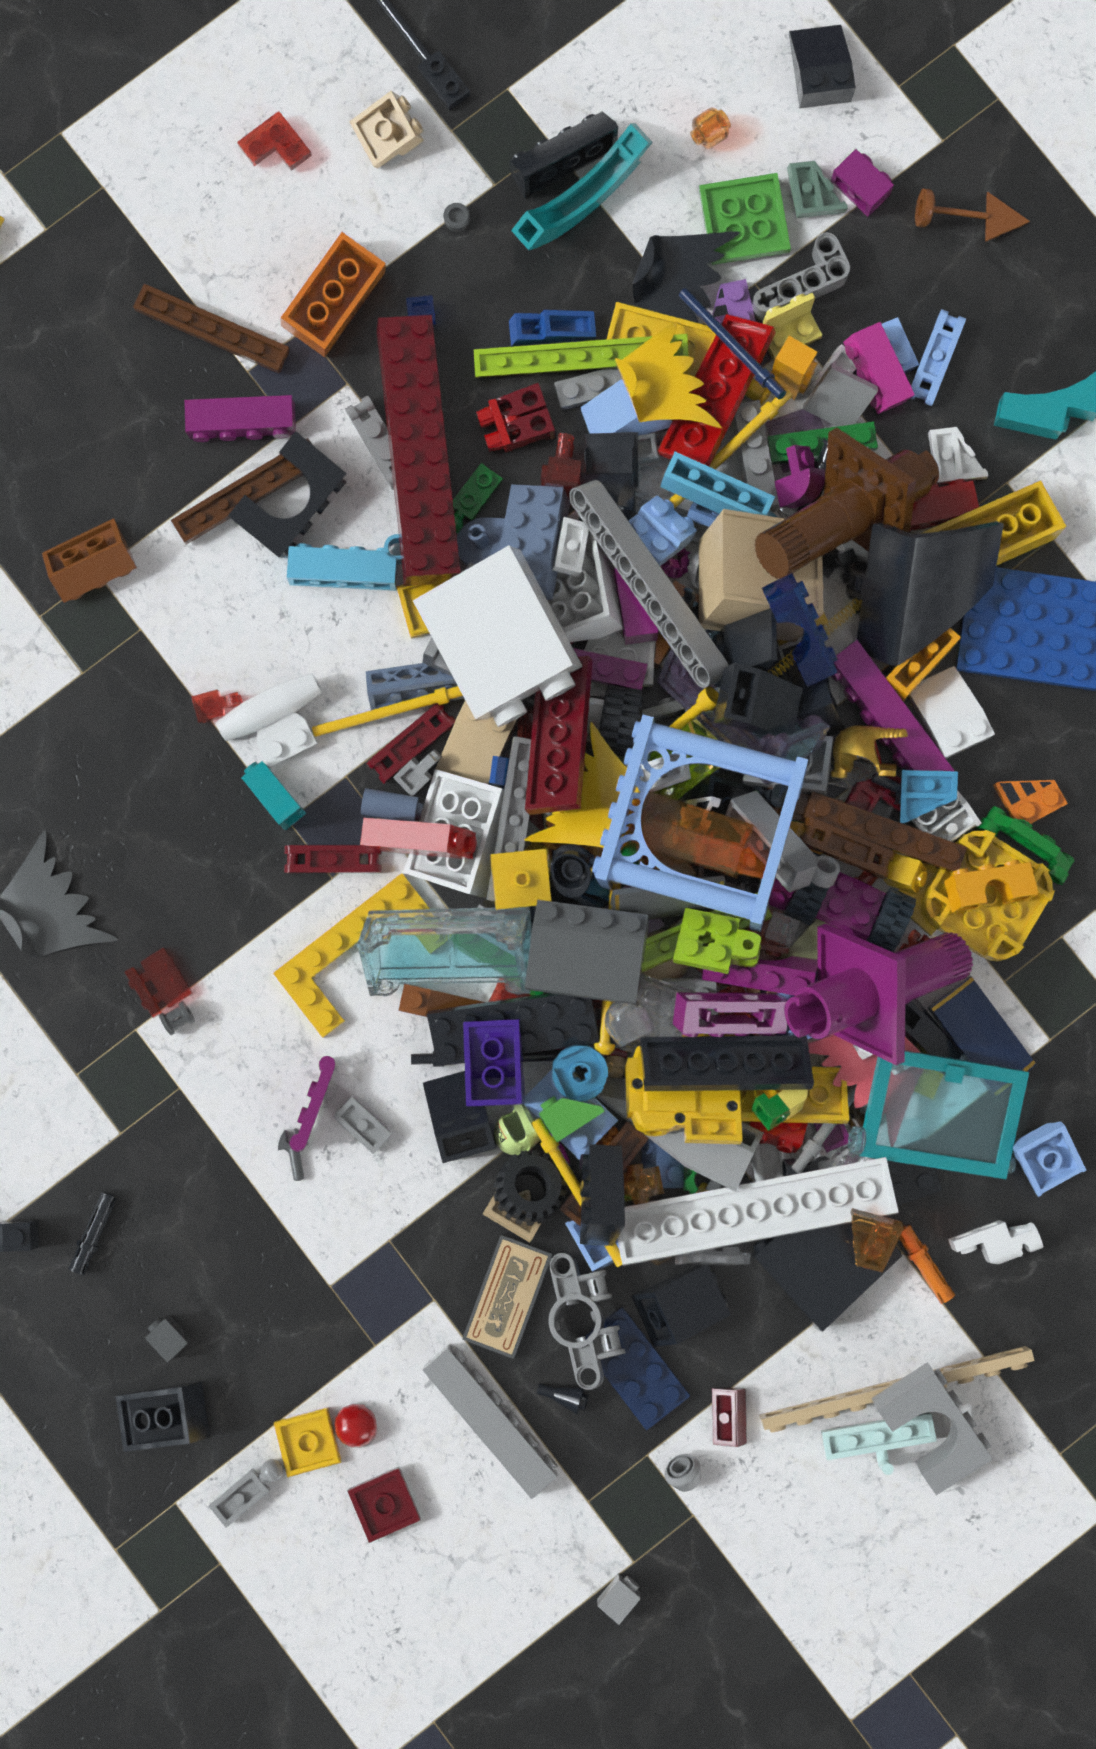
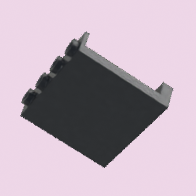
[750,1222,902,1332]

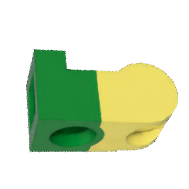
[752,1090,808,1131]

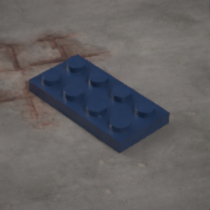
[583,1306,690,1431]

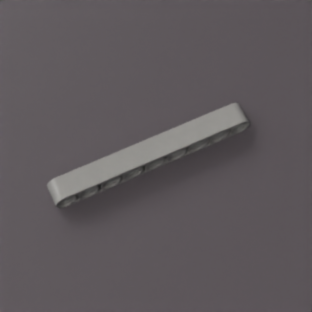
[570,480,728,688]

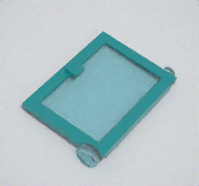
[848,1050,1029,1179]

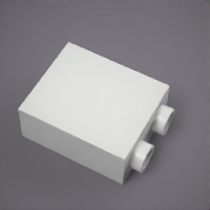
[413,545,582,727]

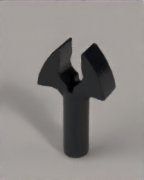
[871,772,901,805]

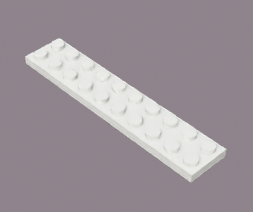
[617,1157,898,1266]

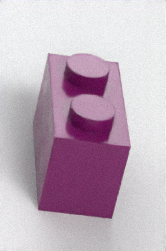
[830,149,894,217]

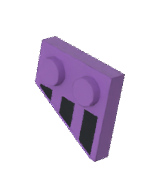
[712,279,756,324]

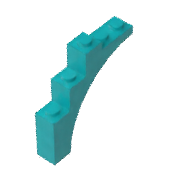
[994,371,1096,440]

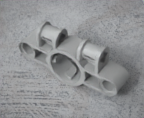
[549,1253,625,1390]

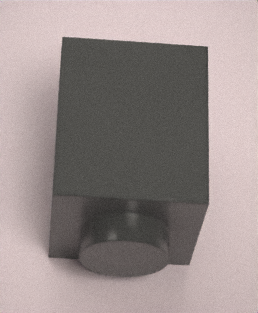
[145,1316,192,1363]

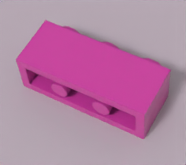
[843,322,915,414]

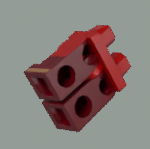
[476,383,556,453]

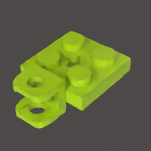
[673,908,761,974]

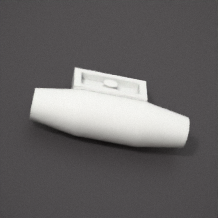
[216,673,322,768]

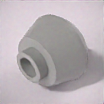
[664,1454,701,1492]

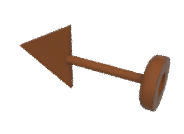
[915,188,1030,242]

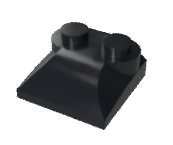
[579,472,636,522]

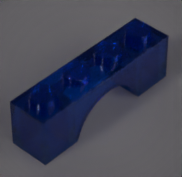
[761,573,838,687]

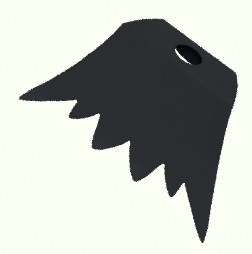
[632,231,740,323]

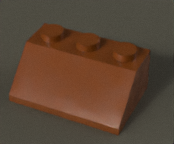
[42,518,137,603]

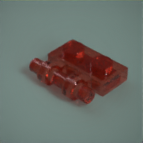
[124,948,194,1018]

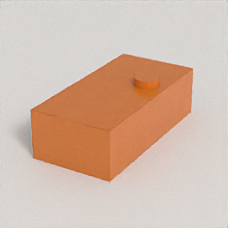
[280,232,386,357]

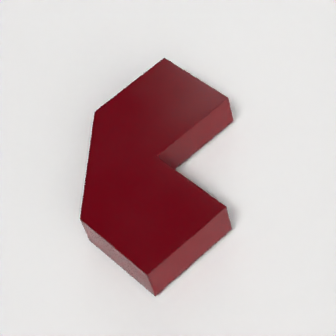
[844,776,901,813]

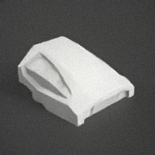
[911,790,982,842]

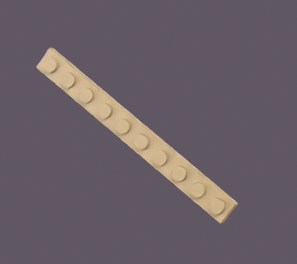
[759,1346,1035,1432]

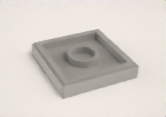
[803,363,878,426]

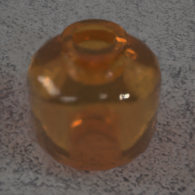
[690,107,731,149]

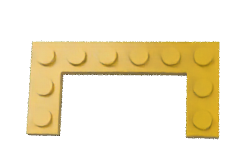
[273,873,451,1038]

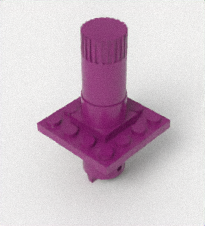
[784,923,973,1066]

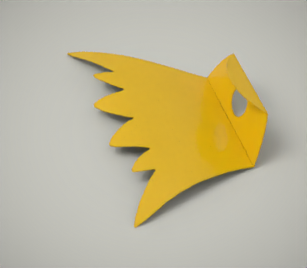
[615,321,722,428]
[524,722,646,848]

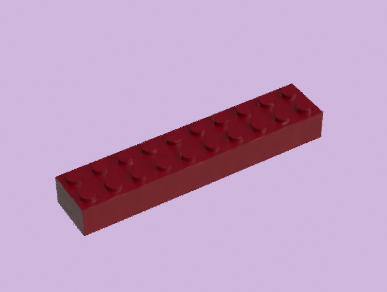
[377,315,461,586]

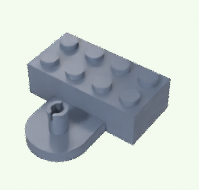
[457,485,570,600]

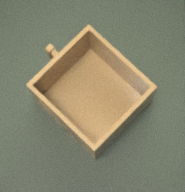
[699,509,824,642]

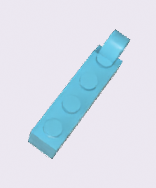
[660,452,777,517]
[287,534,402,591]

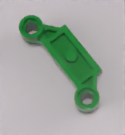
[976,806,1075,885]

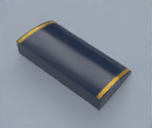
[927,976,1036,1097]

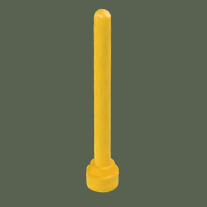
[627,686,719,767]

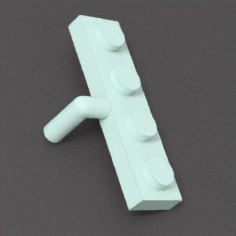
[821,1412,937,1475]

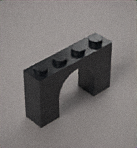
[228,431,347,557]

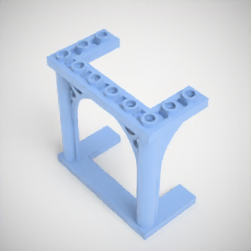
[592,715,808,932]

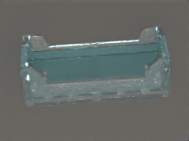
[357,907,532,997]

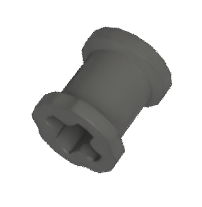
[159,1001,195,1036]

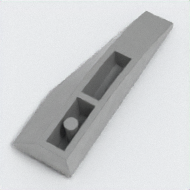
[597,1076,764,1192]

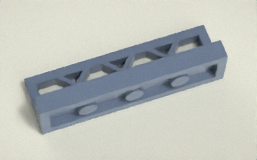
[365,663,465,710]

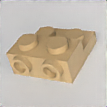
[349,91,424,169]

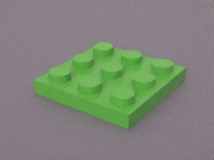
[699,173,791,265]

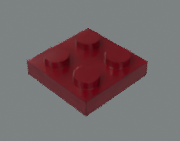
[347,1466,421,1543]

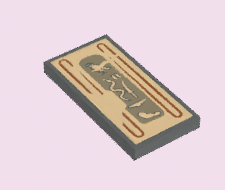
[462,1234,552,1359]

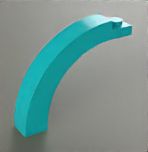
[511,123,653,250]

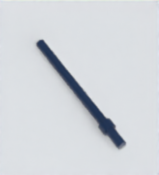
[679,288,786,400]

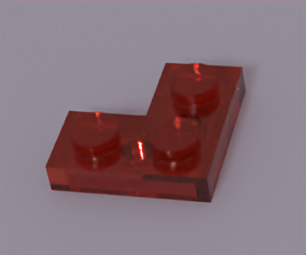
[237,111,312,171]

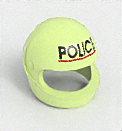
[494,1105,541,1156]

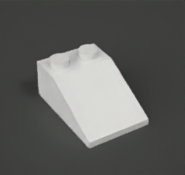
[909,666,995,759]

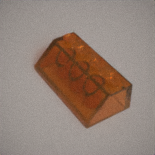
[628,792,754,878]

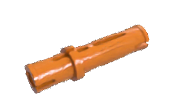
[895,1224,955,1304]

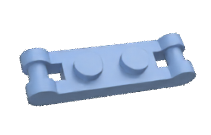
[911,309,966,406]

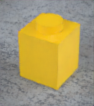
[883,853,927,894]

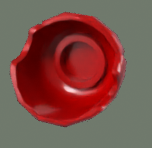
[335,1403,377,1448]

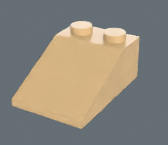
[436,700,518,784]

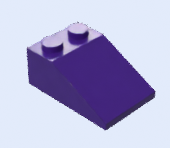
[463,1019,525,1107]

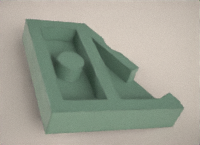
[787,161,848,218]

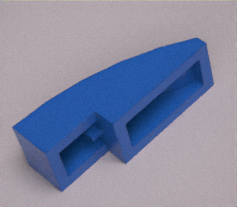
[509,310,596,346]

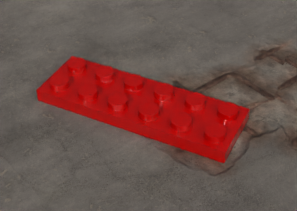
[658,314,776,467]

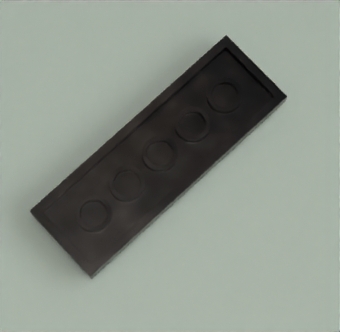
[427,993,600,1066]
[640,1036,814,1091]

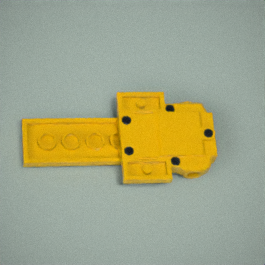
[625,1034,849,1144]

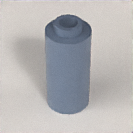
[361,788,424,822]

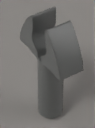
[278,1128,309,1181]

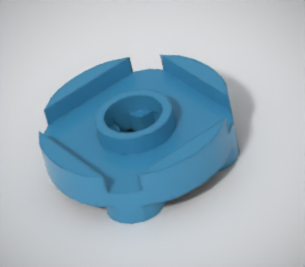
[552,1044,608,1101]

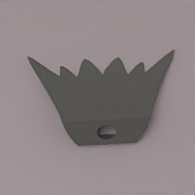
[0,830,119,958]

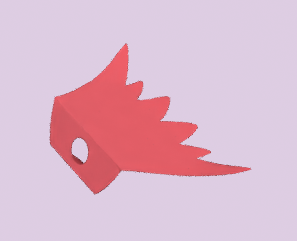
[808,1035,923,1147]

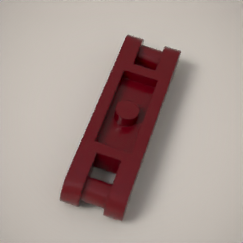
[366,703,456,784]
[284,845,382,874]

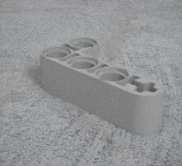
[752,232,850,321]

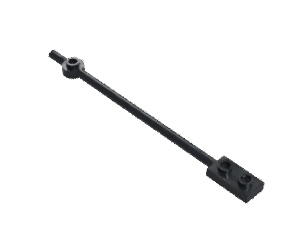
[376,0,470,111]

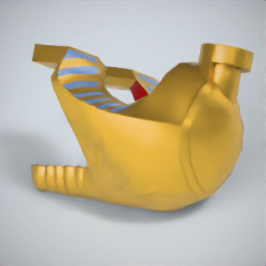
[831,726,908,778]

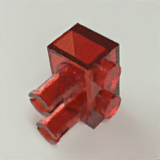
[541,433,581,500]

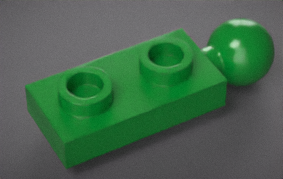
[453,463,503,534]

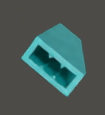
[241,761,307,830]

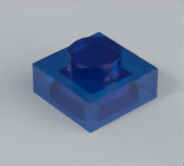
[406,295,436,325]

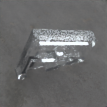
[675,1247,750,1266]

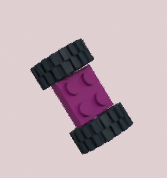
[784,852,916,953]

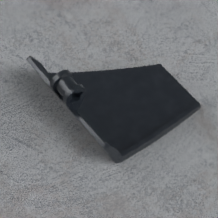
[846,521,1004,665]

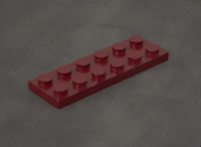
[525,655,593,815]

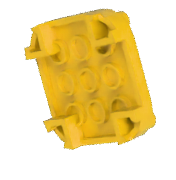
[921,830,1055,961]

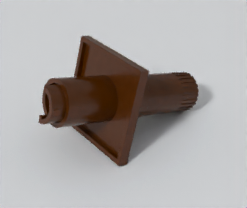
[755,428,939,579]

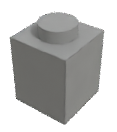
[597,1573,641,1625]

